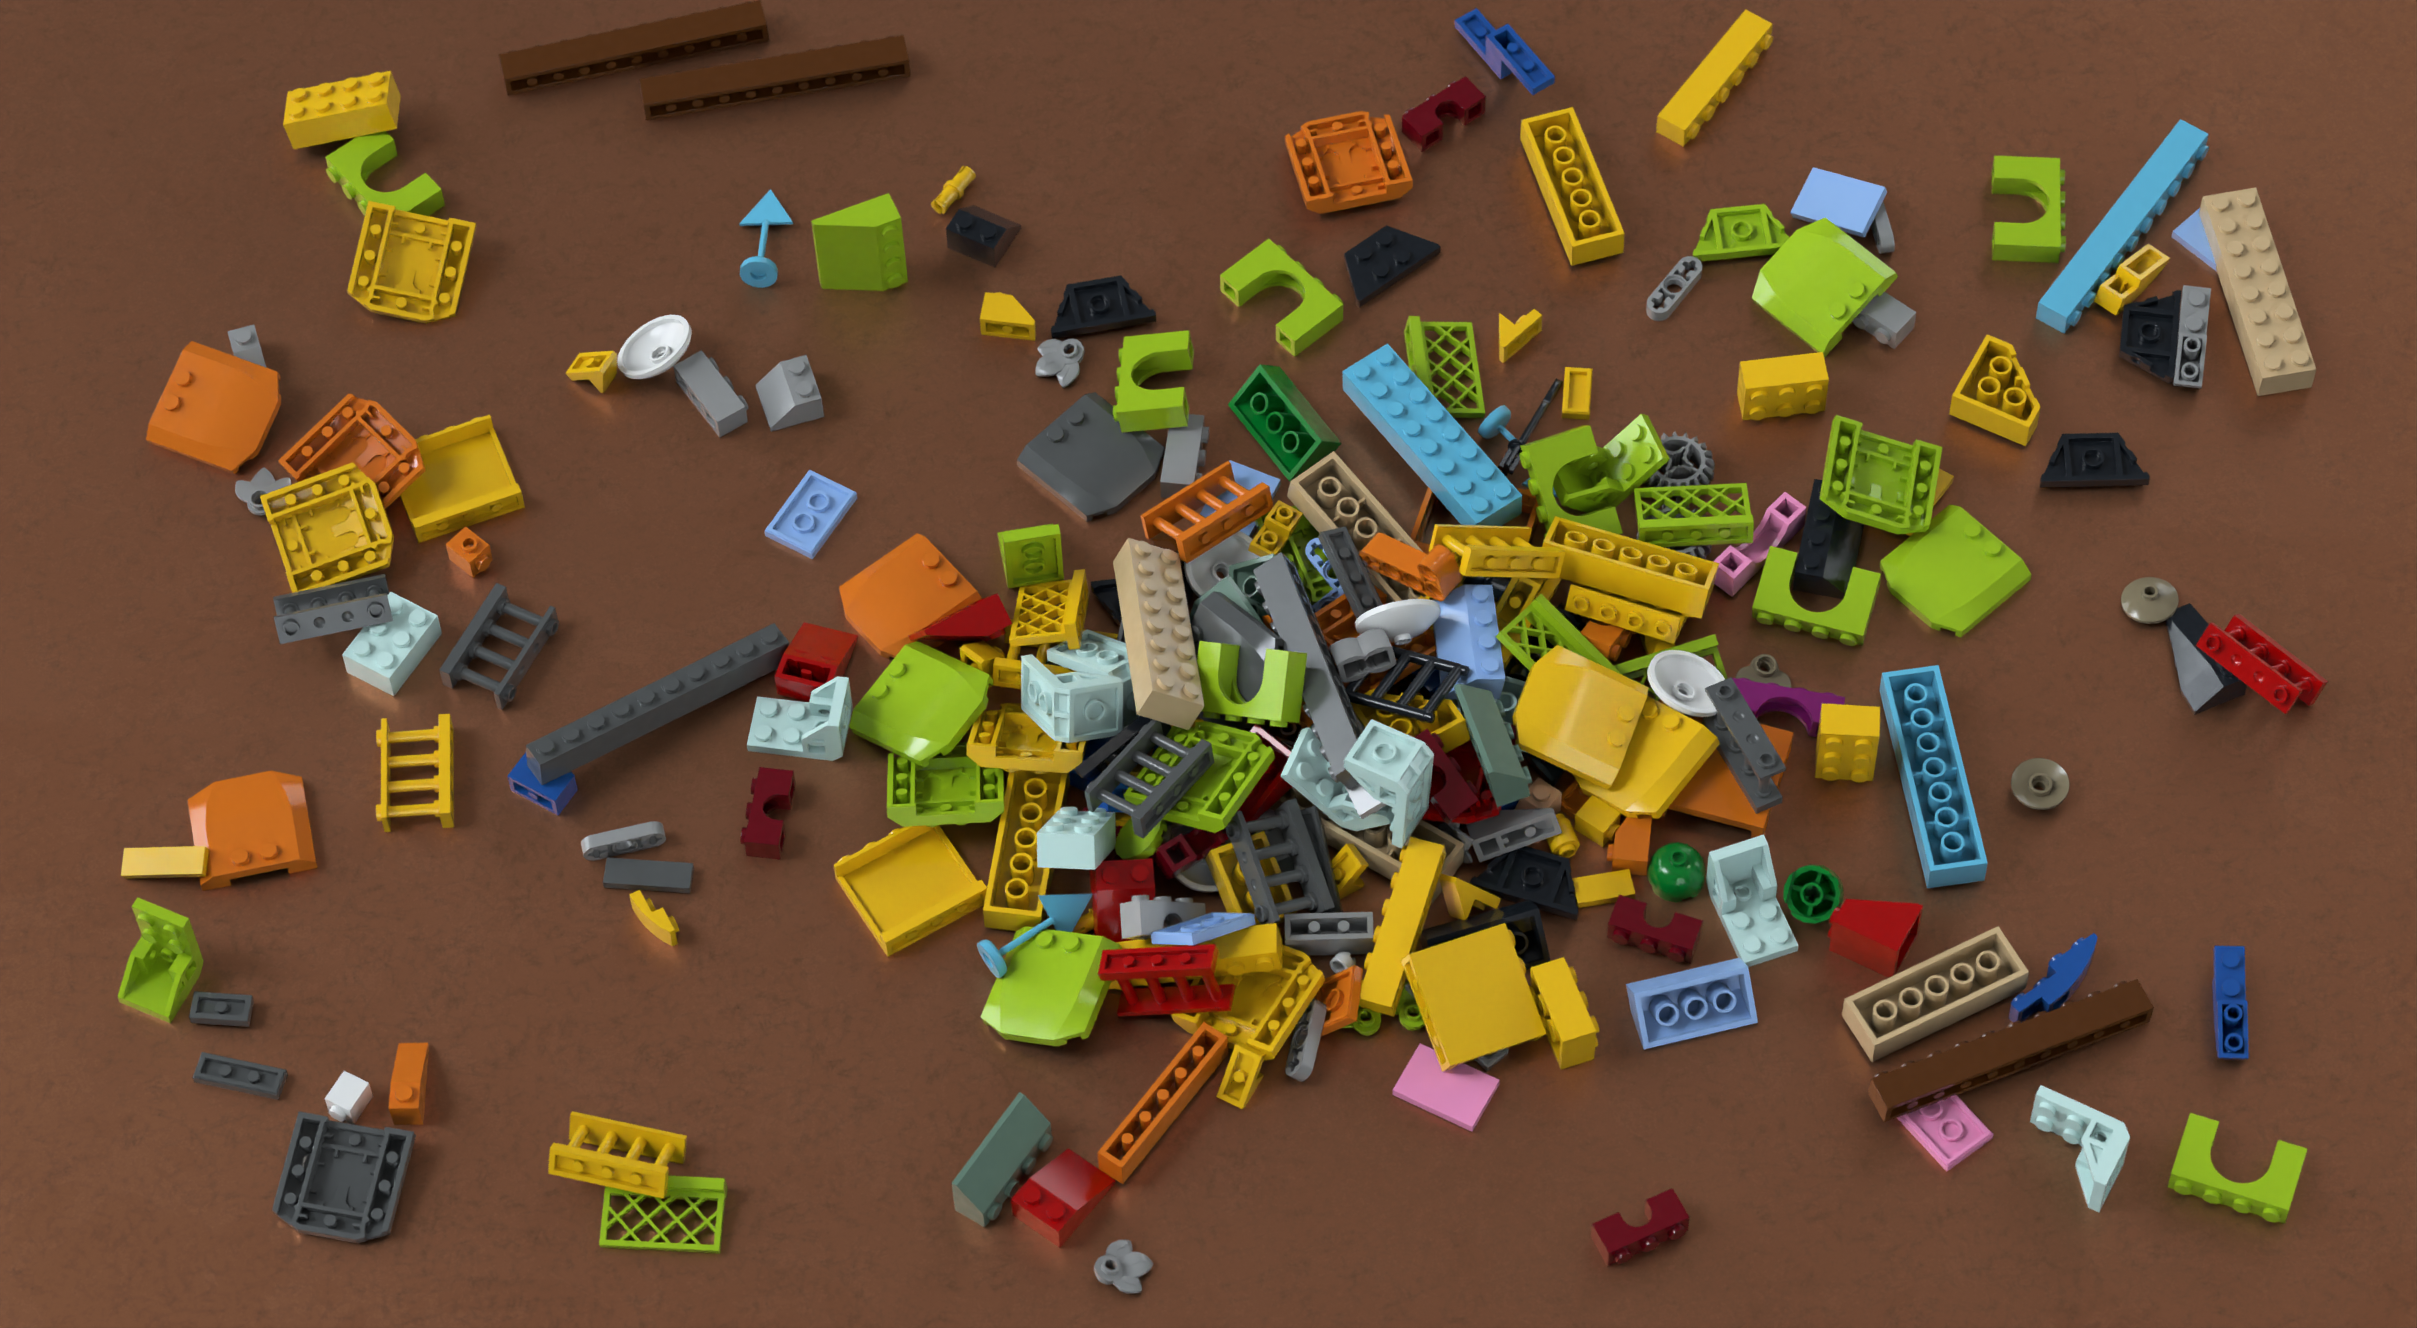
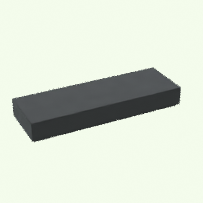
[603,857,694,893]
[192,1052,288,1100]

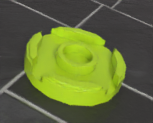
[1115,819,1167,860]

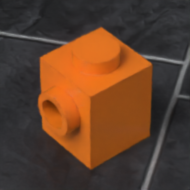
[446,526,493,578]

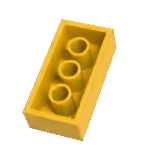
[283,71,401,149]

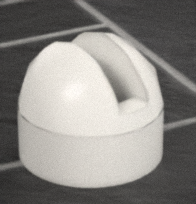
[1330,952,1356,974]

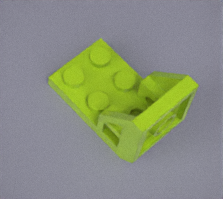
[1553,414,1670,513]
[997,524,1064,589]
[118,897,204,1023]

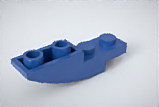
[2009,933,2098,1022]
[2212,946,2249,1060]

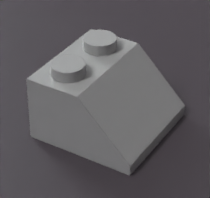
[755,355,824,432]

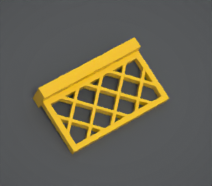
[1009,569,1090,650]

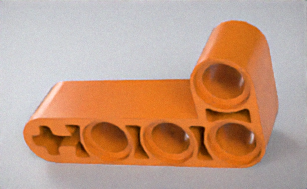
[1359,533,1462,601]

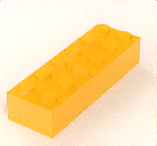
[1520,107,1625,266]
[1542,516,1719,619]
[983,770,1070,931]

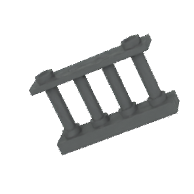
[273,574,393,644]
[439,583,559,710]
[1702,677,1786,814]
[1084,719,1214,839]
[1226,799,1335,925]

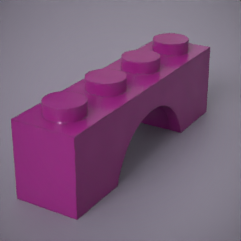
[1732,678,1845,737]

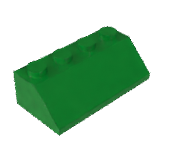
[1228,364,1342,482]

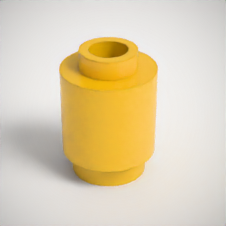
[1546,814,1580,858]

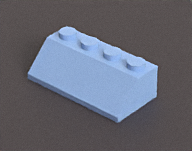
[1433,585,1505,699]
[1626,958,1758,1049]

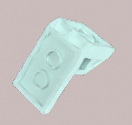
[1047,629,1140,729]
[1021,654,1123,743]
[747,676,853,761]
[1344,719,1434,849]
[1280,727,1394,831]
[1706,834,1798,967]
[2030,1085,2130,1212]

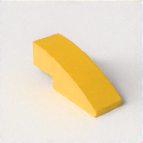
[2094,244,2170,316]

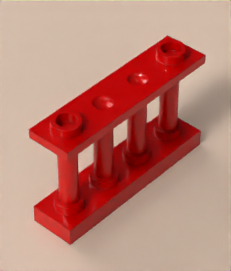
[2196,614,2328,714]
[1098,944,1235,1016]

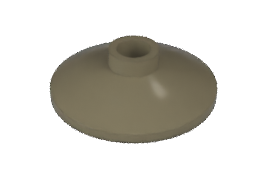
[2121,577,2179,624]
[2011,758,2070,810]

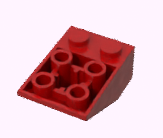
[775,622,858,702]

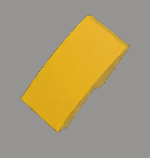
[1248,500,1303,557]
[629,890,679,946]

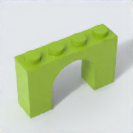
[326,131,445,216]
[1992,155,2066,263]
[1220,238,1344,357]
[1113,330,1194,433]
[1519,425,1623,539]
[1752,546,1881,646]
[1197,641,1307,728]
[2168,1113,2307,1224]

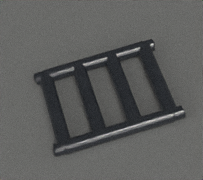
[1345,646,1469,723]

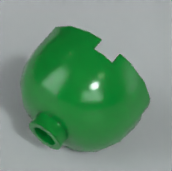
[1647,842,1706,903]
[1783,864,1844,924]

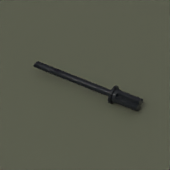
[1498,379,1563,476]

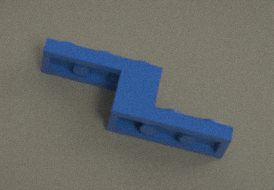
[1455,8,1555,95]

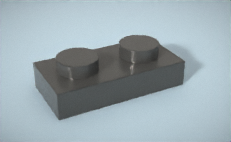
[189,991,254,1027]

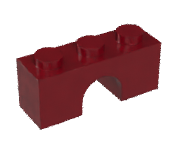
[1402,76,1486,152]
[1414,729,1478,824]
[740,767,796,860]
[1152,828,1231,881]
[1607,895,1703,964]
[1591,1188,1690,1267]

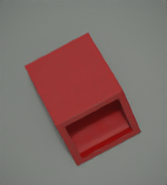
[1827,899,1923,978]

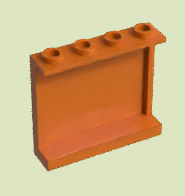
[1662,716,1794,838]

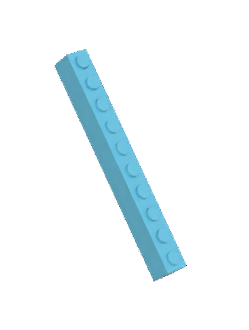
[2036,119,2209,333]

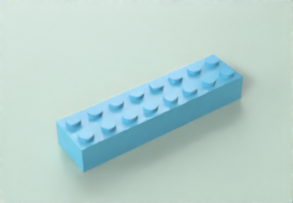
[1342,343,1522,526]
[1879,665,1988,889]

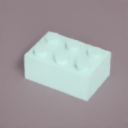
[342,592,442,696]
[1037,807,1116,870]

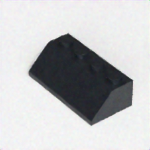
[1793,479,1864,599]
[1420,900,1551,970]

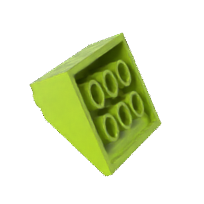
[812,193,908,291]

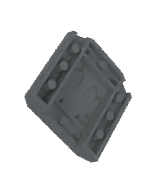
[1017,392,1165,522]
[1191,591,1283,730]
[272,1111,416,1243]

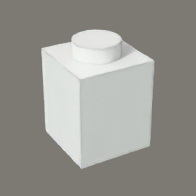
[325,1071,373,1125]

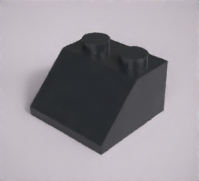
[946,205,1021,268]

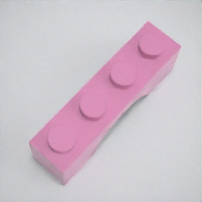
[1713,492,1807,597]

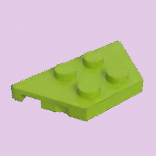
[1693,204,1790,261]

